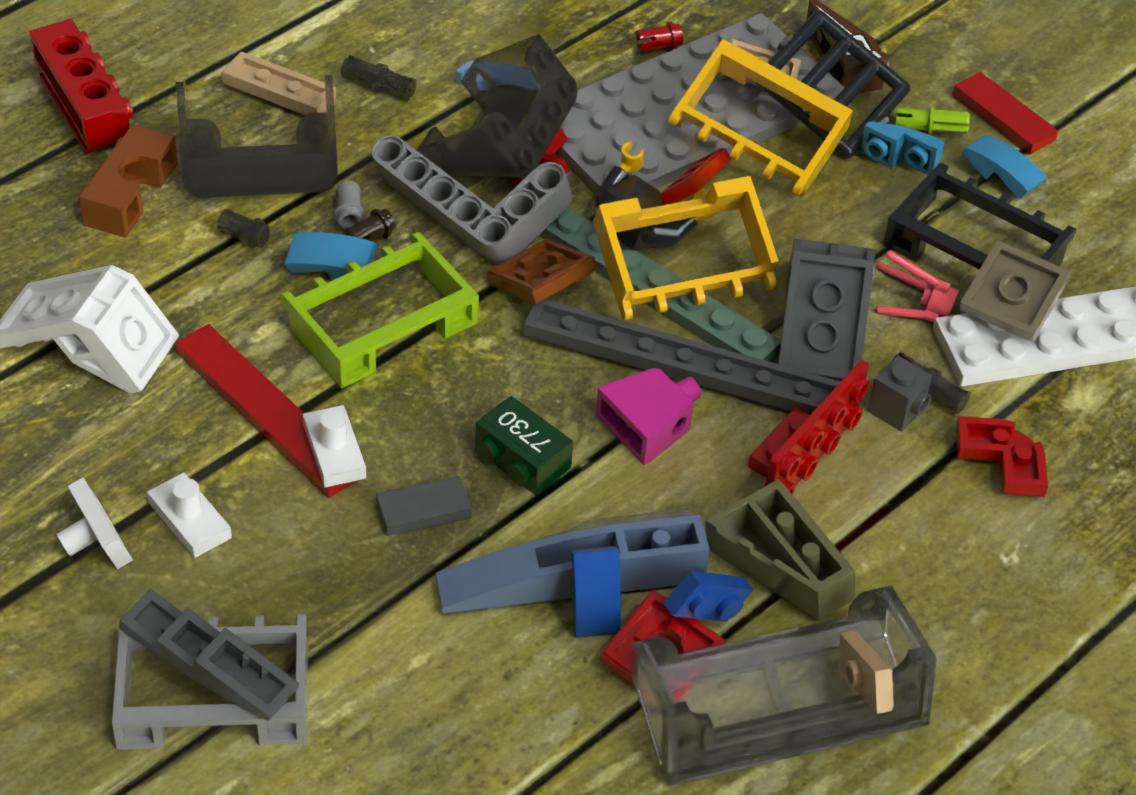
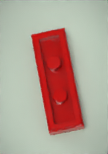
[953,72,1058,154]
[660,147,732,205]

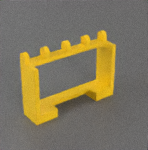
[668,39,853,197]
[593,176,779,320]

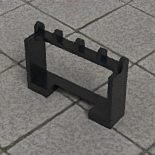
[883,162,1076,269]

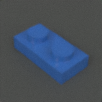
[663,571,753,622]

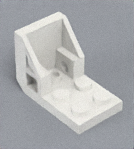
[0,265,179,393]

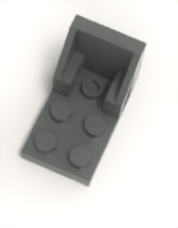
[778,239,875,381]

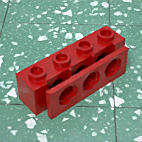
[29,18,133,155]

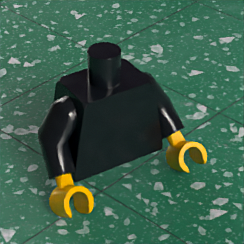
[595,141,715,250]

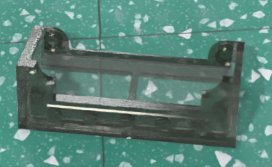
[632,585,937,787]

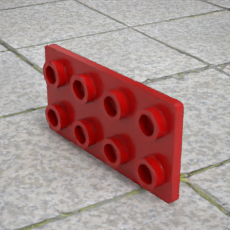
[748,359,870,495]

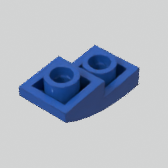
[571,546,621,637]

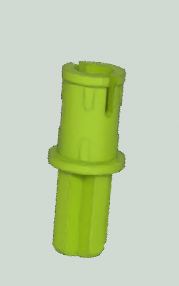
[896,105,970,135]

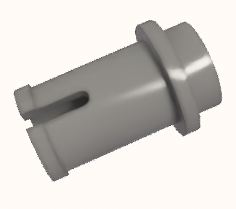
[334,181,365,229]

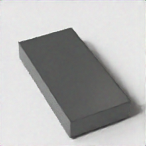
[376,476,471,536]

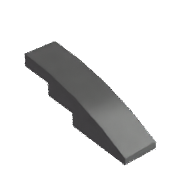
[119,588,299,721]

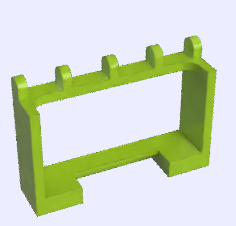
[280,232,479,389]

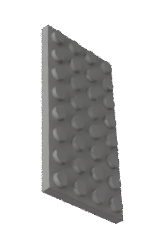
[526,13,845,195]

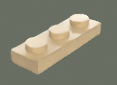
[221,51,336,120]

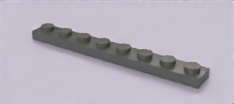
[524,299,840,415]

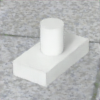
[303,405,366,488]
[147,473,232,558]
[57,478,133,569]

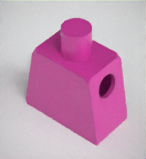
[596,368,701,465]

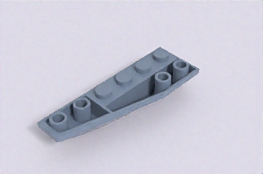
[436,508,710,613]

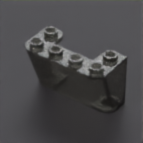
[417,34,578,178]

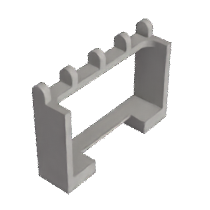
[112,613,308,750]

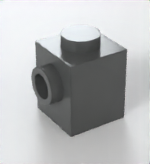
[868,355,932,432]

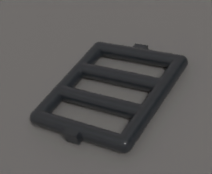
[756,10,910,159]

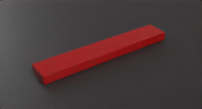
[175,324,355,498]

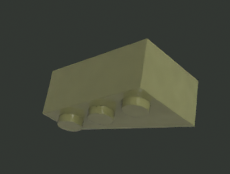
[705,479,855,621]

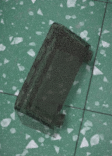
[176,74,338,198]

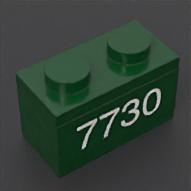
[475,396,573,496]

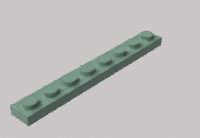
[522,208,781,362]

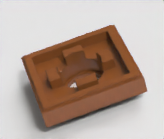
[486,239,597,304]

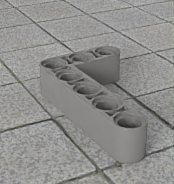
[371,135,573,265]

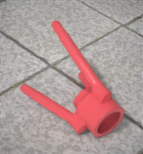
[876,251,960,323]

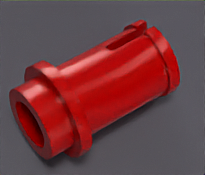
[636,21,683,53]

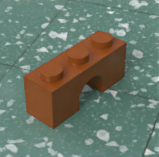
[78,124,178,238]

